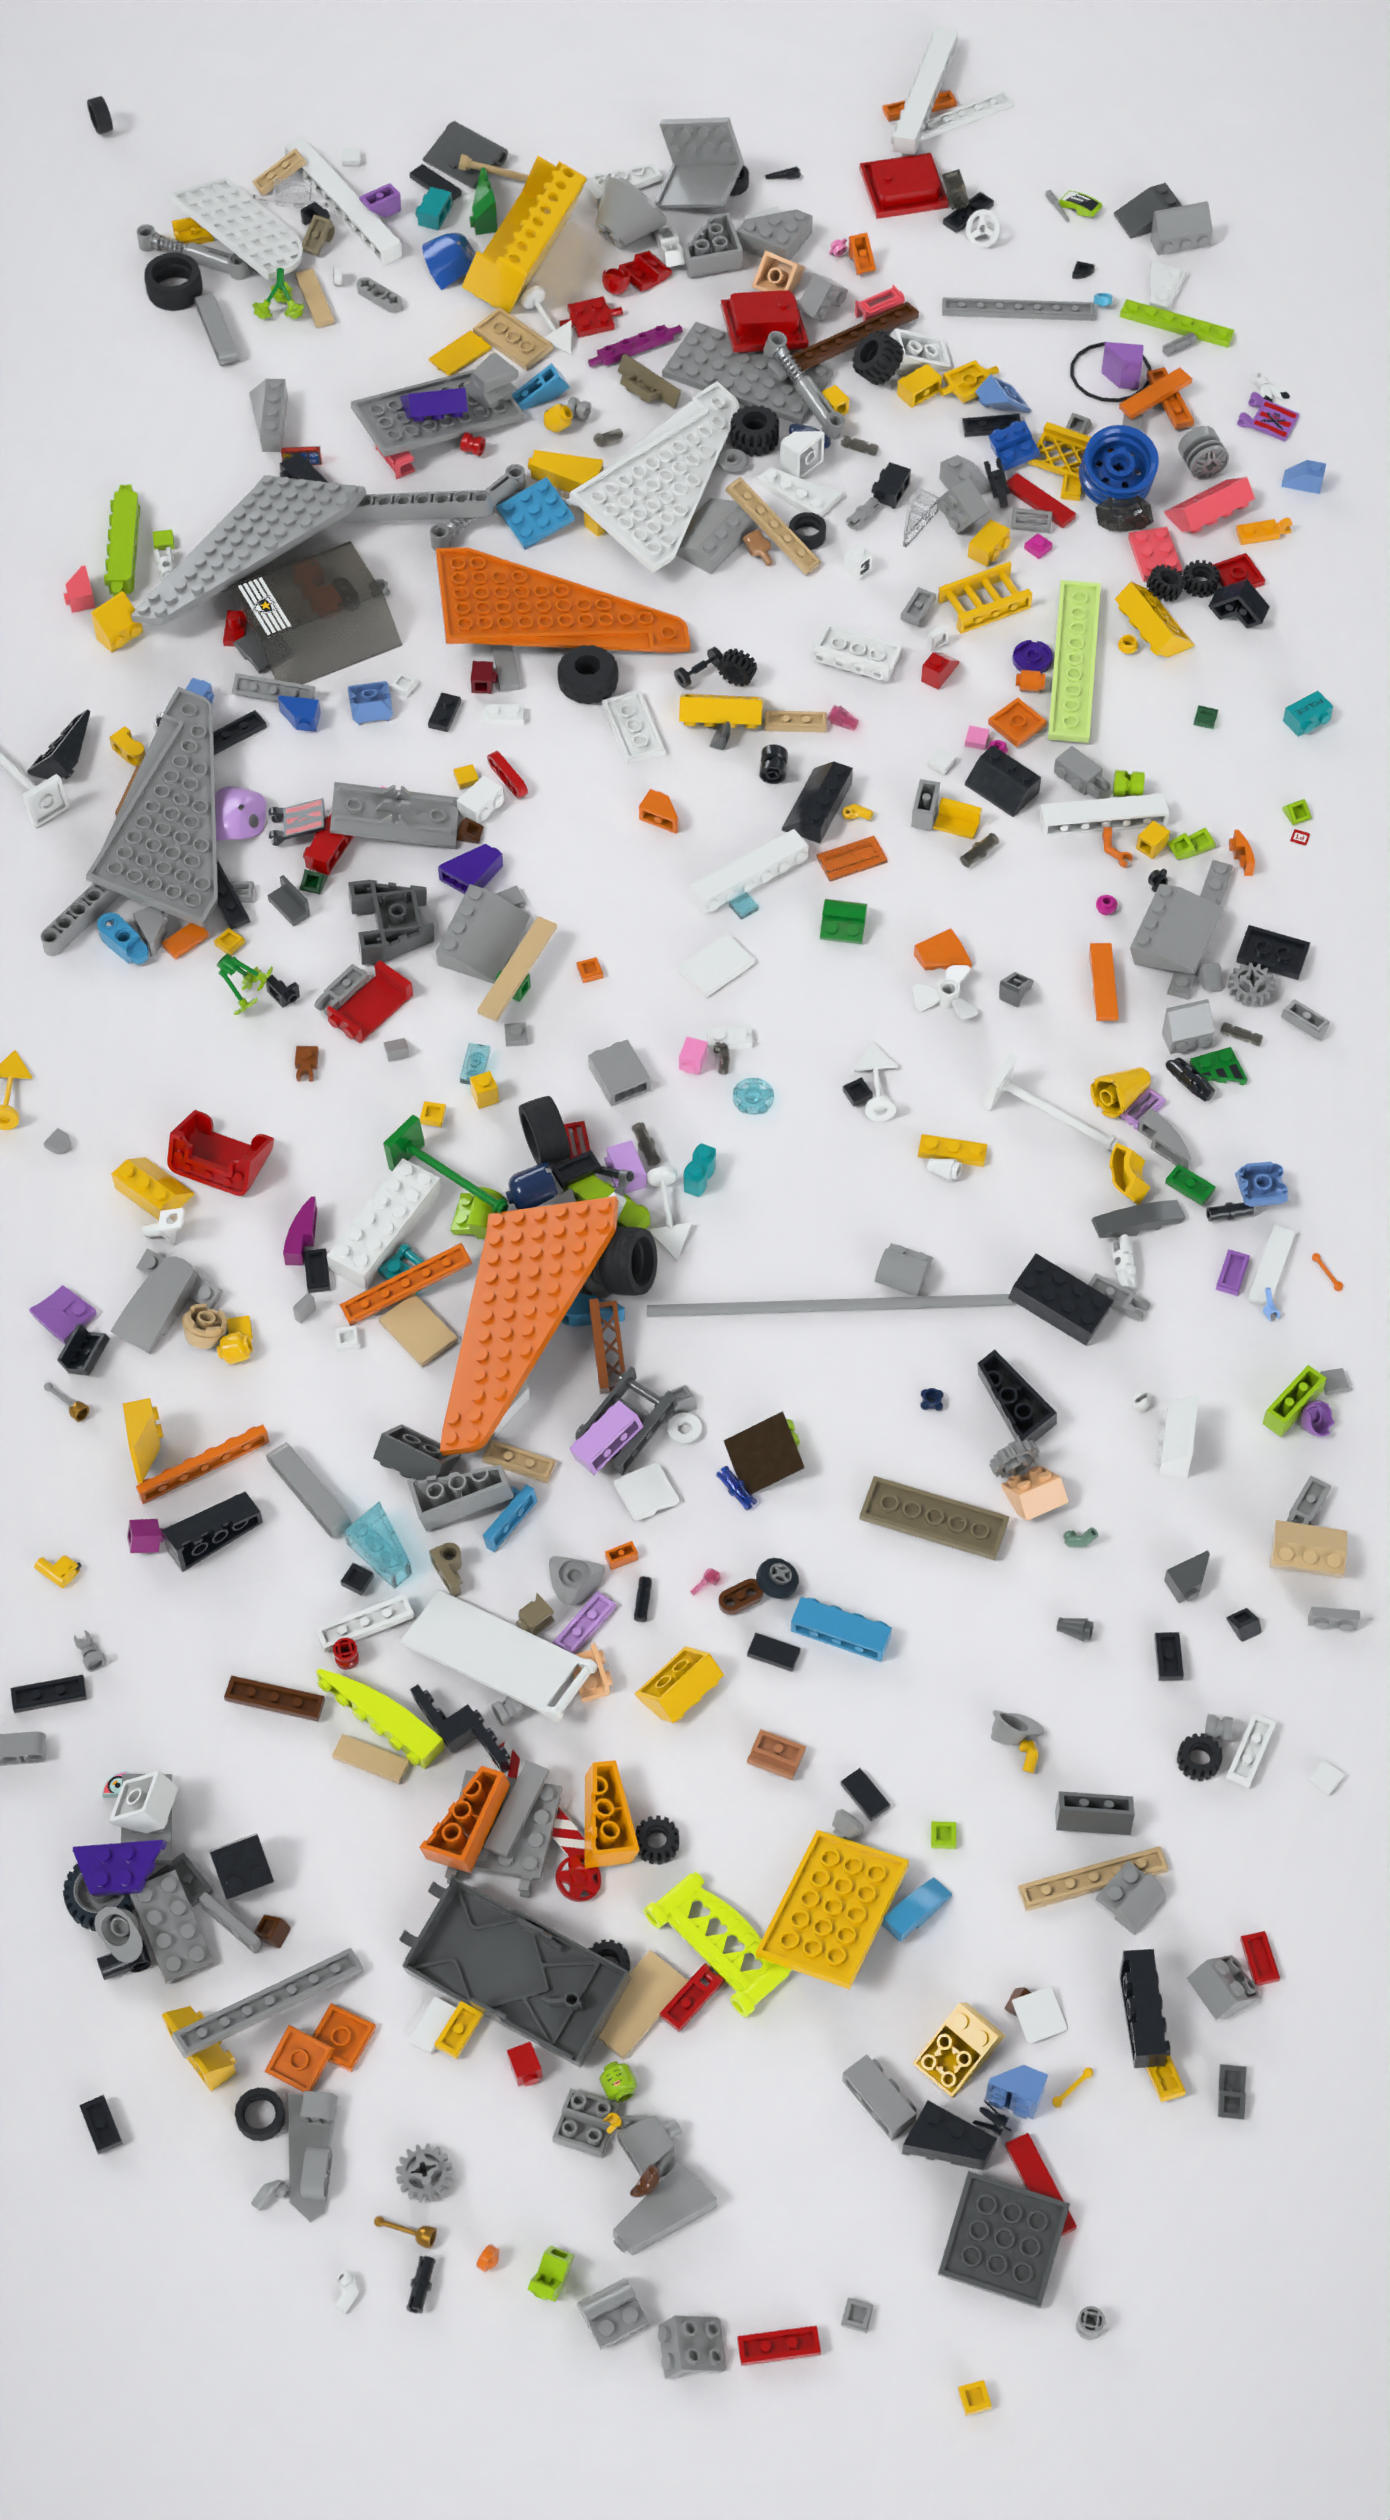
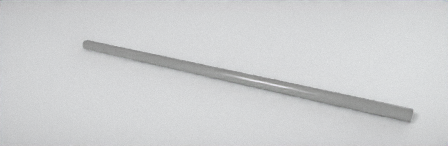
[647,1294,1012,1316]

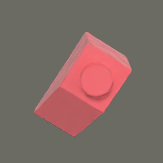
[63,565,96,613]

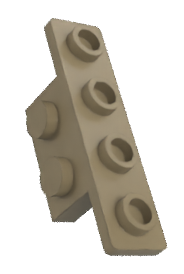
[618,354,681,408]

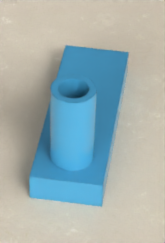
[482,1484,538,1552]

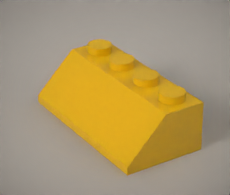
[1115,582,1195,658]
[679,694,763,729]

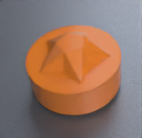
[476,2244,500,2272]

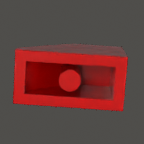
[921,652,959,690]

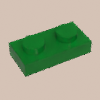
[1165,1164,1216,1206]

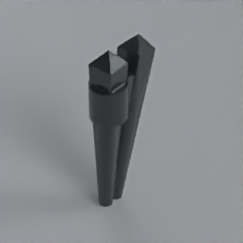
[765,166,801,179]

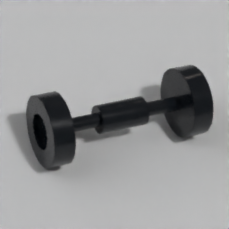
[674,647,723,688]

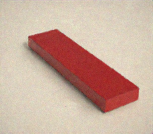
[1007,473,1076,528]
[1004,2133,1077,2236]

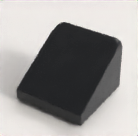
[1226,1608,1261,1642]

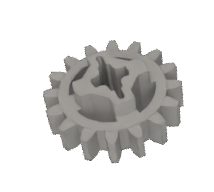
[1227,963,1276,1007]
[989,1439,1040,1478]
[396,2143,453,2203]

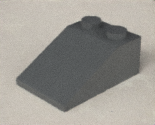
[1114,182,1182,239]

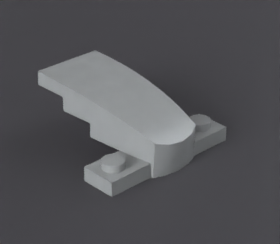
[110,1248,223,1354]

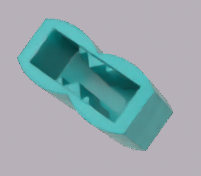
[684,1143,716,1197]

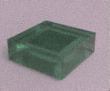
[1193,705,1219,729]

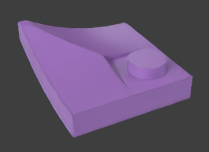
[29,1285,97,1344]

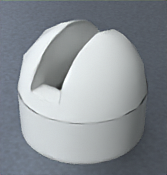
[1132,1391,1151,1412]

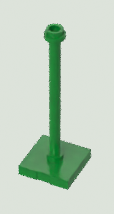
[383,1115,509,1214]

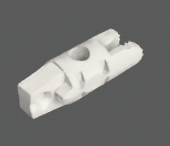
[153,547,175,582]
[1111,1234,1137,1291]

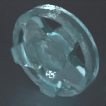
[733,1078,774,1115]

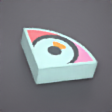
[102,1771,129,1798]

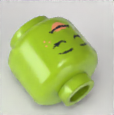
[599,2061,637,2103]

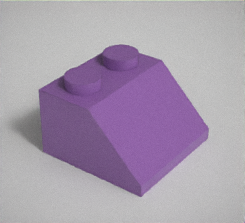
[1101,342,1144,390]

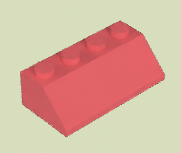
[1164,477,1255,534]

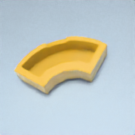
[1109,1143,1150,1205]

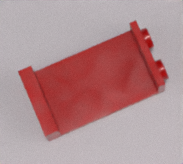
[326,960,413,1043]

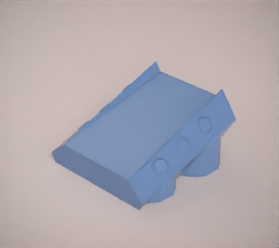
[347,681,393,725]
[1235,1162,1289,1207]

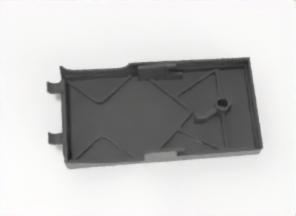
[399,1874,632,2068]

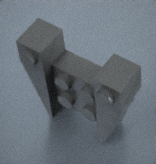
[348,880,434,965]

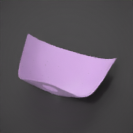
[215,786,266,841]

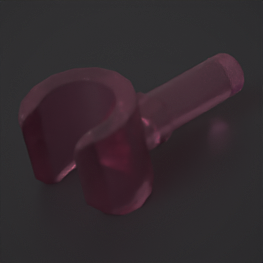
[690,1568,721,1596]

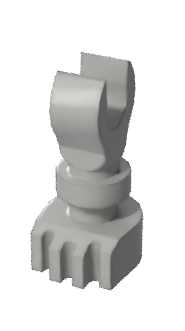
[74,1630,107,1672]

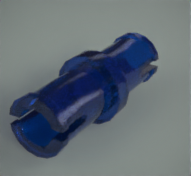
[716,1466,757,1510]

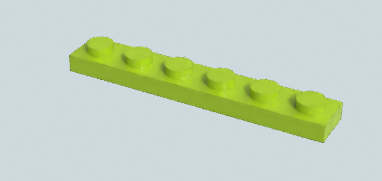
[1120,299,1235,348]

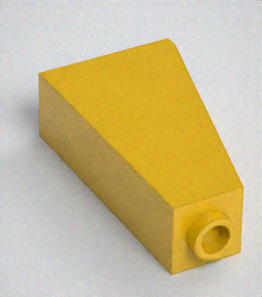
[528,450,604,493]

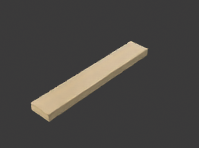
[725,477,821,575]
[477,916,557,1022]
[1018,1846,1169,1911]

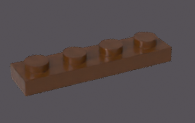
[224,1675,325,1722]

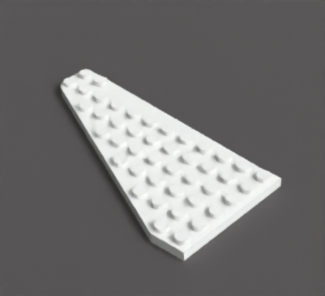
[569,381,739,573]

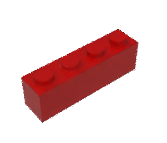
[303,814,354,876]

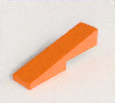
[1089,943,1119,1021]

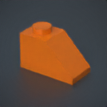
[639,789,678,834]

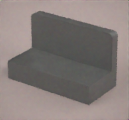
[267,875,310,926]

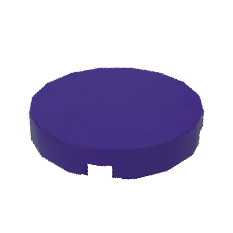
[1012,640,1053,673]

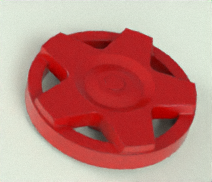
[555,1855,601,1902]

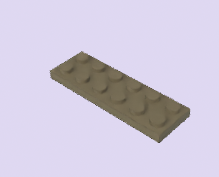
[859,1476,1009,1561]

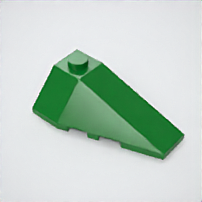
[469,167,498,235]

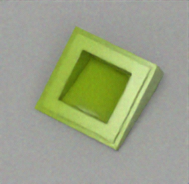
[1282,799,1312,825]

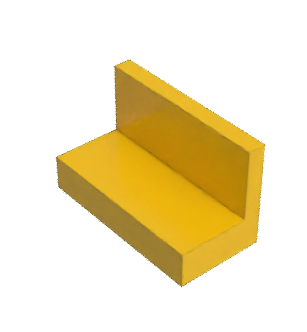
[933,797,982,840]

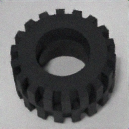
[852,330,904,385]
[730,405,779,457]

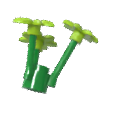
[216,953,273,1015]

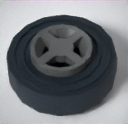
[756,1558,799,1599]

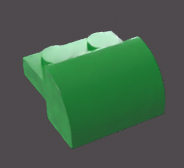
[820,899,868,944]

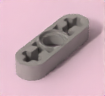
[357,277,403,313]

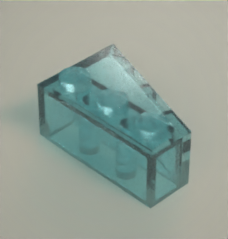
[344,1501,412,1589]

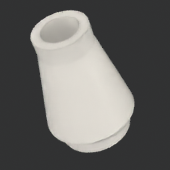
[927,1158,962,1181]

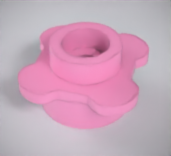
[829,238,848,257]

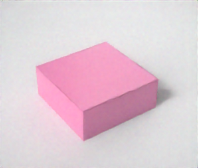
[965,725,990,750]

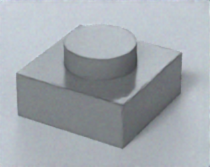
[504,1022,528,1047]

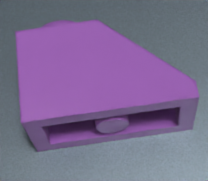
[359,183,401,218]

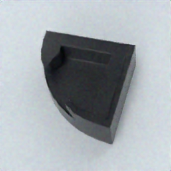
[1072,261,1095,279]

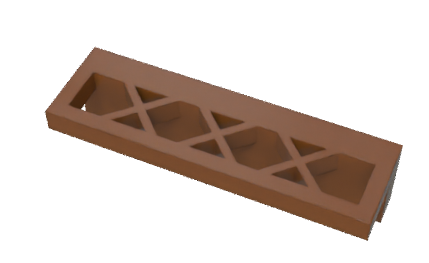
[589,1298,625,1394]

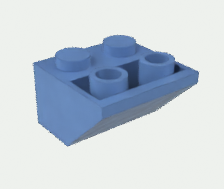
[985,2065,1048,2119]

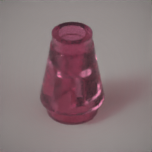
[827,705,859,731]

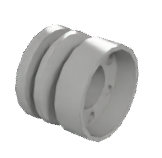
[1178,426,1229,479]

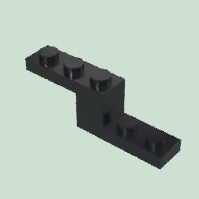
[410,1684,511,1773]

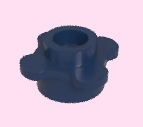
[920,1388,944,1411]

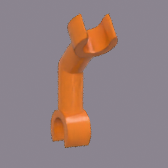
[1102,827,1133,868]

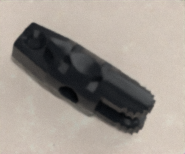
[983,457,1010,508]
[1165,1057,1215,1102]

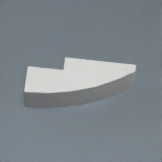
[654,226,685,267]

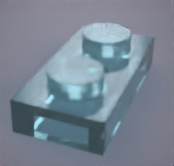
[460,1043,490,1085]

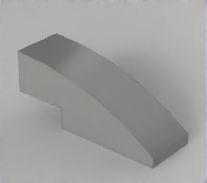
[1138,1108,1191,1170]

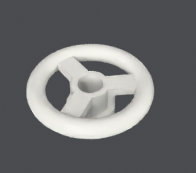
[966,209,1000,248]

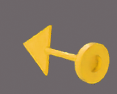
[0,1050,33,1130]

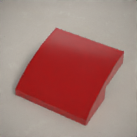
[618,251,672,292]

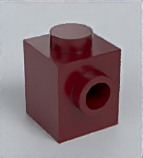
[470,661,497,694]

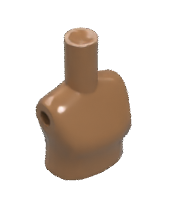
[743,529,773,566]

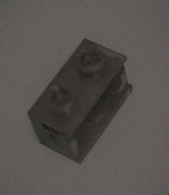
[942,169,970,210]

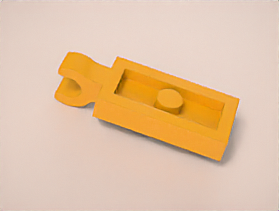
[1236,518,1292,545]

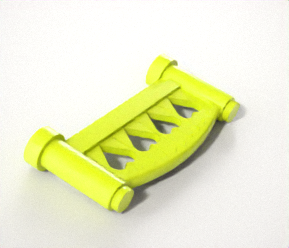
[643,1872,792,2017]

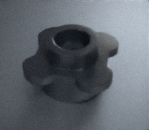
[1148,869,1168,892]

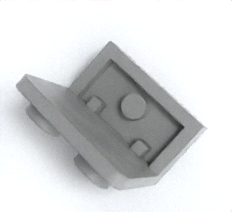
[658,2315,726,2379]

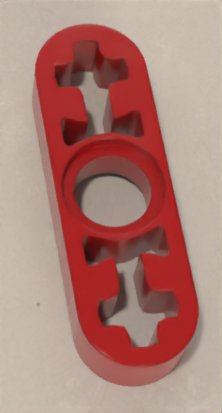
[487,751,528,799]

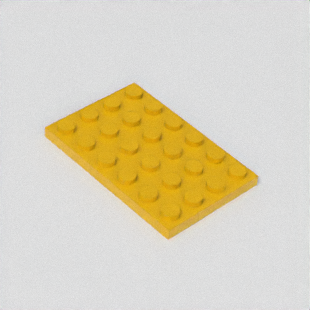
[756,1830,909,1990]

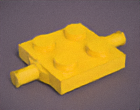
[939,360,999,403]

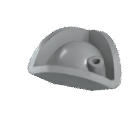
[549,1556,605,1605]

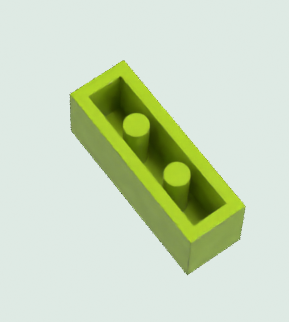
[1262,1365,1327,1437]

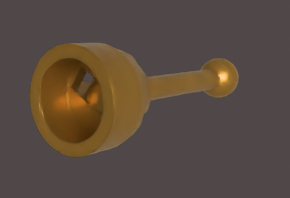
[374,2216,437,2249]

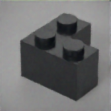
[1208,579,1270,629]

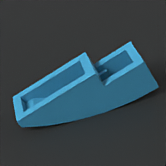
[882,1877,952,1943]

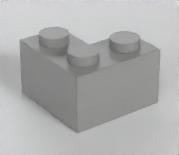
[797,273,849,321]

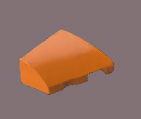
[914,928,972,970]

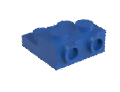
[988,421,1041,471]

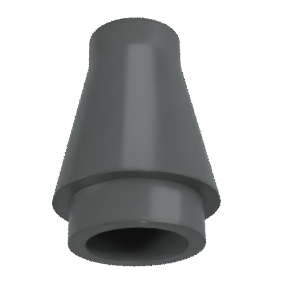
[1057,1617,1094,1642]

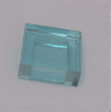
[729,892,759,920]

